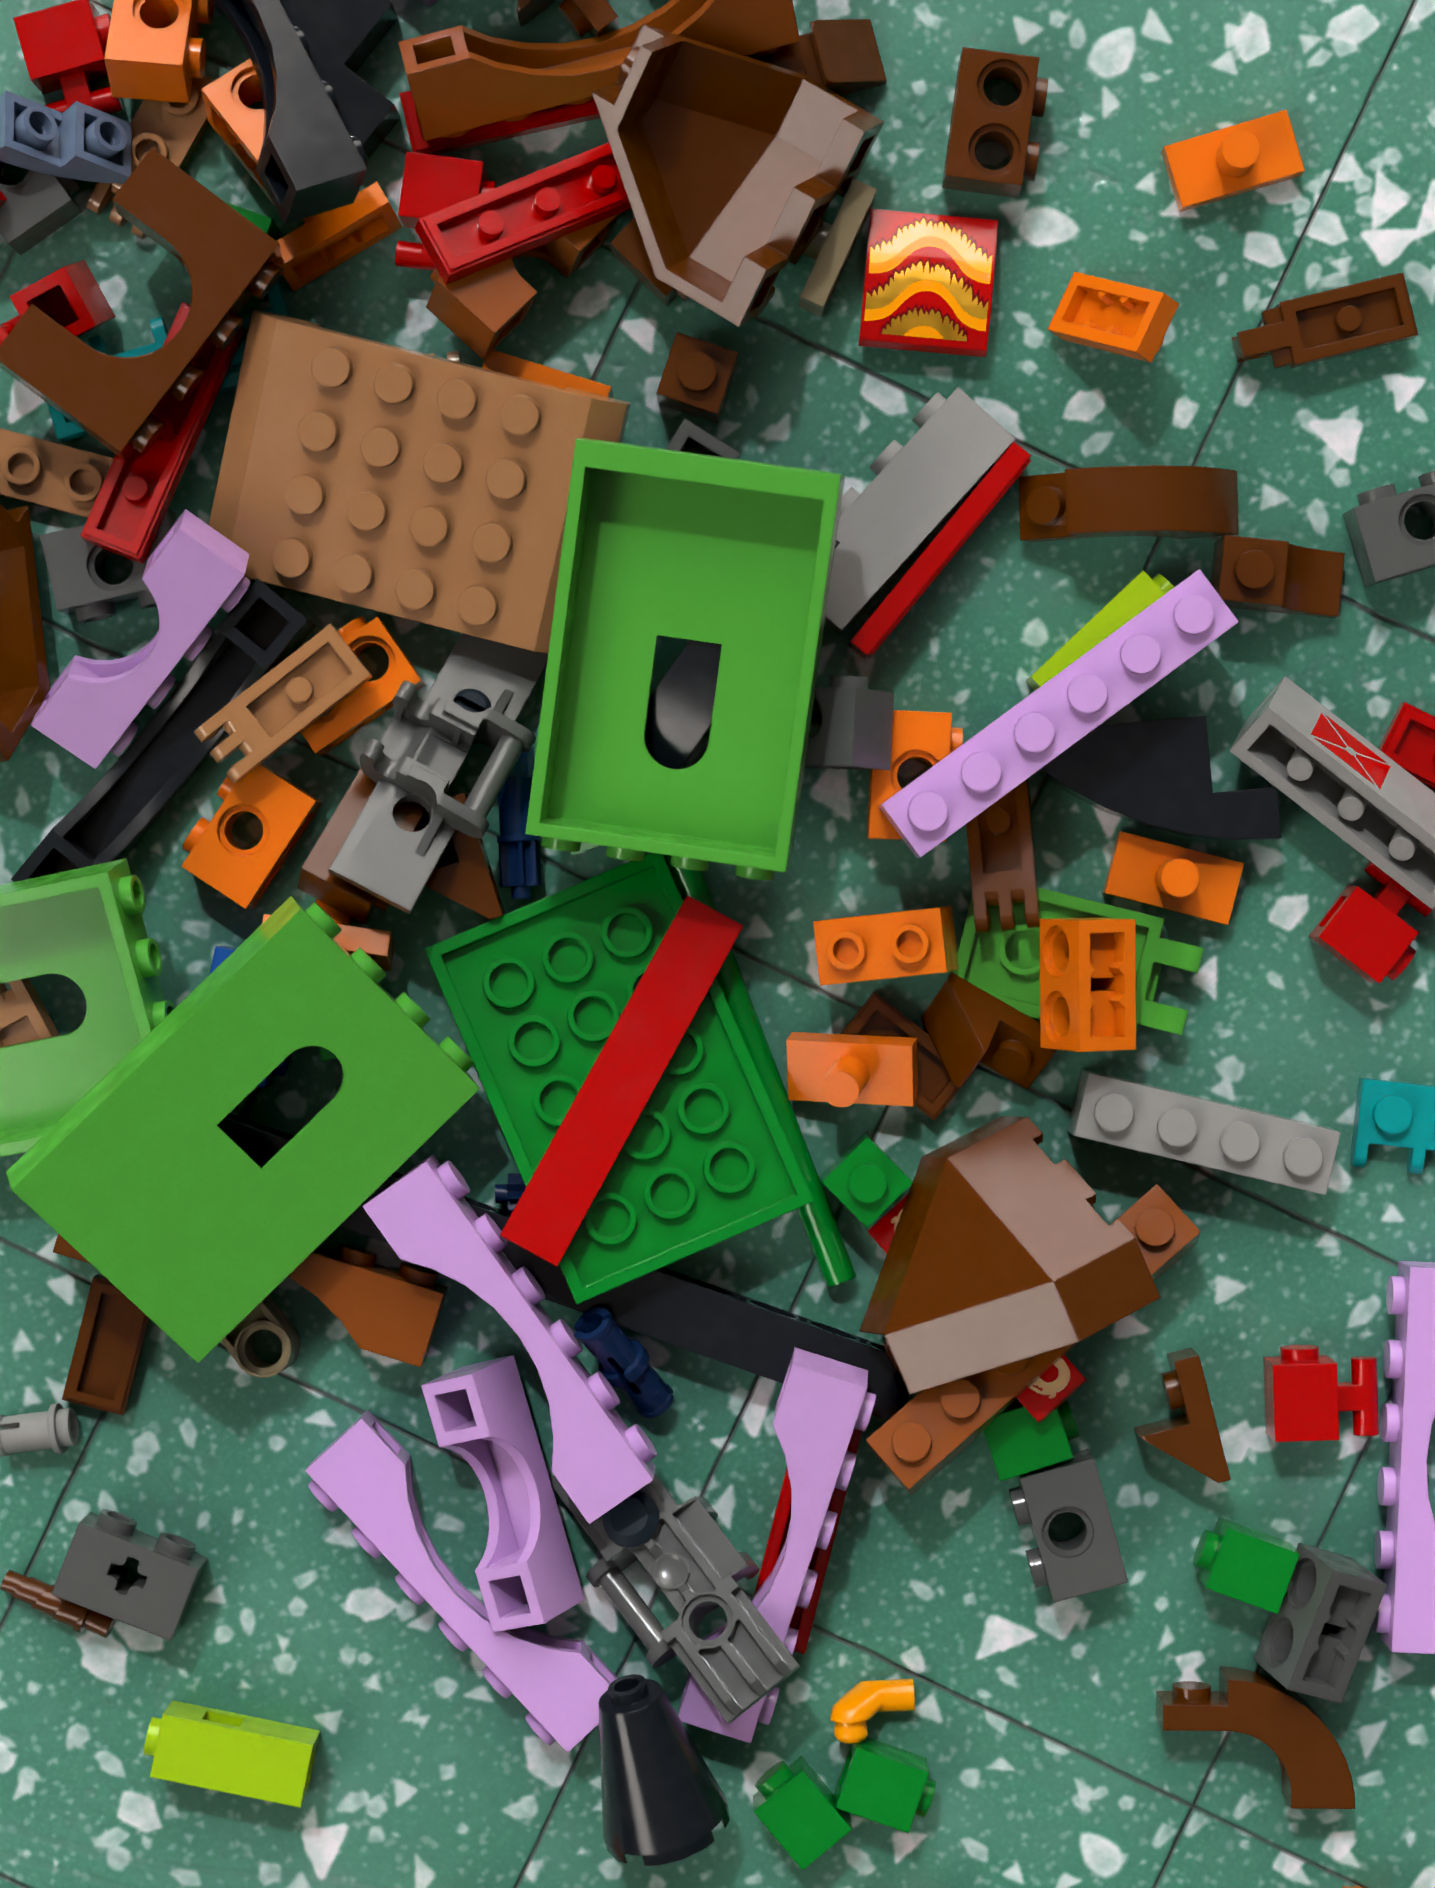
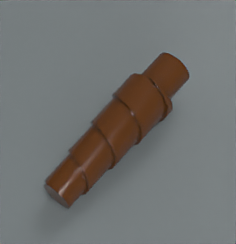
[0,1570,116,1638]

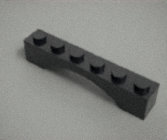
[211,0,368,224]
[11,578,316,882]

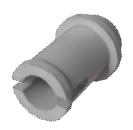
[0,1403,79,1457]

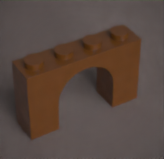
[0,148,283,461]

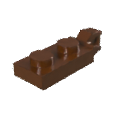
[1232,273,1418,369]

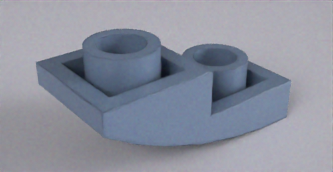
[0,90,132,184]

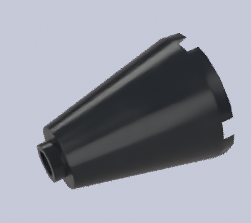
[598,1674,730,1866]

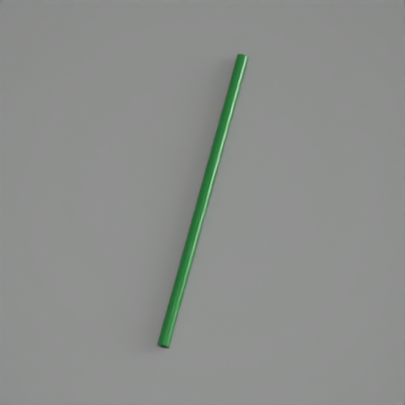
[663,855,857,1287]

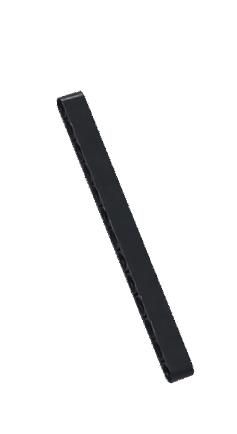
[218,1113,909,1420]

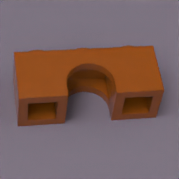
[426,159,620,359]

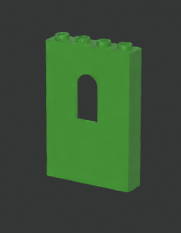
[525,438,845,880]
[0,858,175,1157]
[6,896,480,1363]

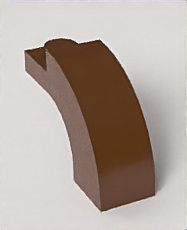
[1019,465,1238,542]
[1156,1666,1355,1809]

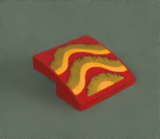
[858,209,998,358]

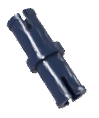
[574,1307,674,1419]

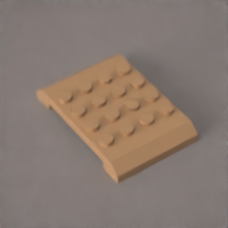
[209,309,631,653]

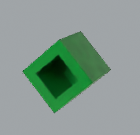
[820,1132,913,1228]
[983,1399,1080,1482]
[1193,1517,1300,1614]
[834,1737,936,1833]
[753,1756,852,1870]

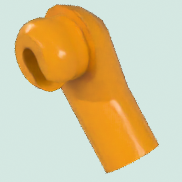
[830,1679,915,1743]

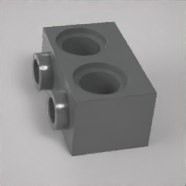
[1254,1543,1387,1703]

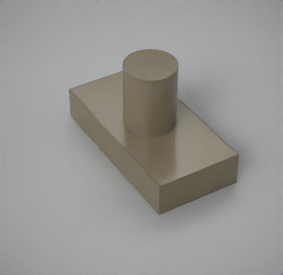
[799,179,877,317]

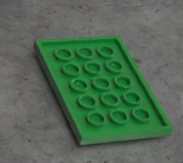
[424,853,814,1305]

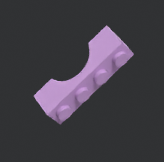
[31,509,250,769]
[421,1355,585,1632]

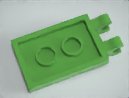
[953,887,1204,1035]

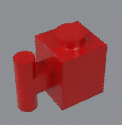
[13,0,123,114]
[395,151,497,271]
[0,259,116,345]
[1309,861,1435,984]
[1263,1345,1379,1442]

